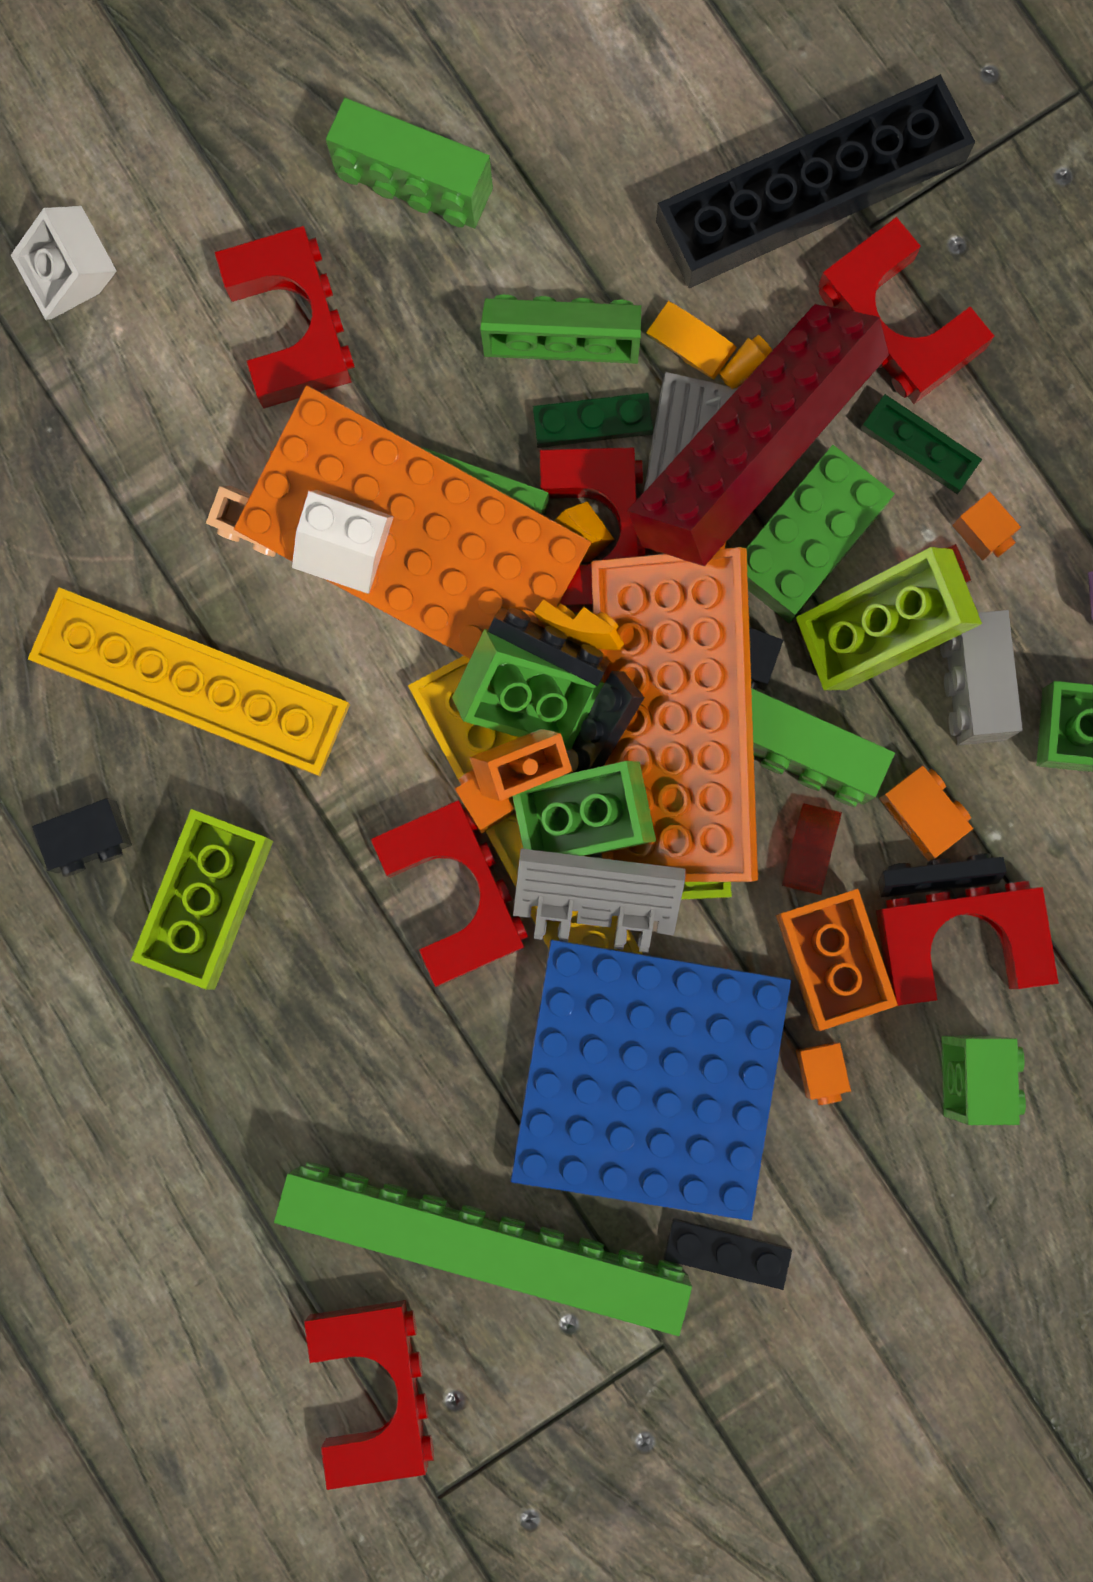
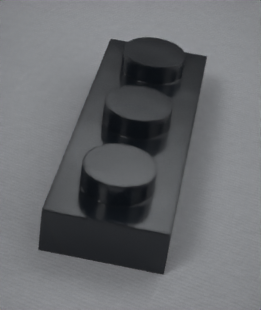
[487,607,610,687]
[566,671,645,774]
[878,853,1007,897]
[664,1218,792,1290]

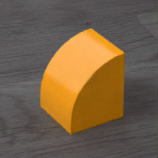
[554,502,614,563]

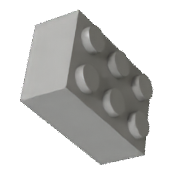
[940,610,1023,746]

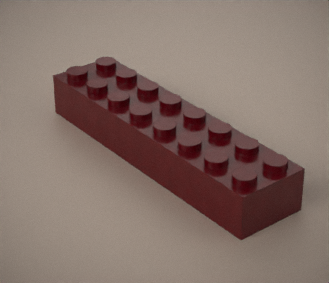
[627,304,889,567]

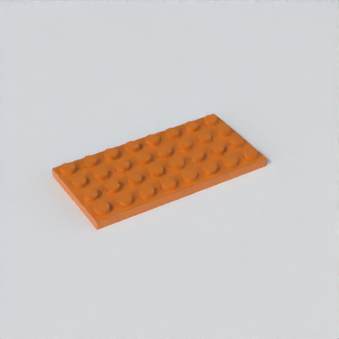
[233,385,592,659]
[591,547,758,882]

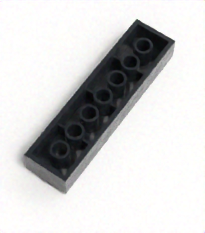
[656,74,975,289]

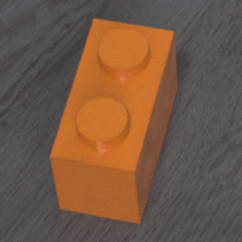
[470,729,573,801]
[879,765,973,861]

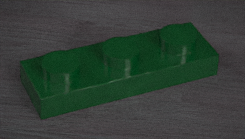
[533,393,653,448]
[861,394,982,495]

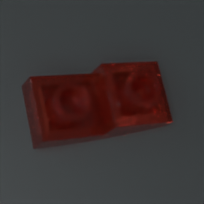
[782,803,842,895]

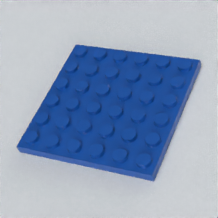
[511,939,791,1221]

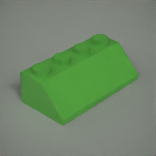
[480,294,641,364]

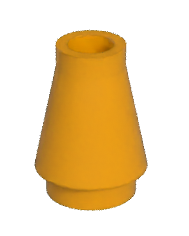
[718,334,772,390]

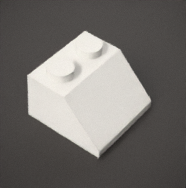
[11,206,117,320]
[292,490,394,594]

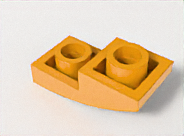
[646,301,737,380]
[534,599,624,650]

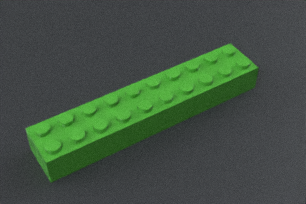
[274,1162,692,1336]

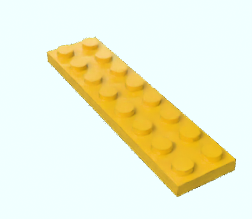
[28,587,350,777]

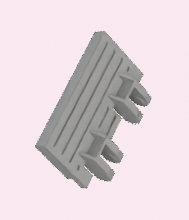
[644,372,738,492]
[513,849,685,953]

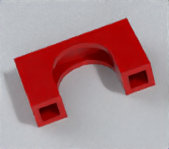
[818,217,995,404]
[214,226,355,409]
[540,447,645,612]
[371,800,528,987]
[876,881,1059,1006]
[304,1300,434,1490]

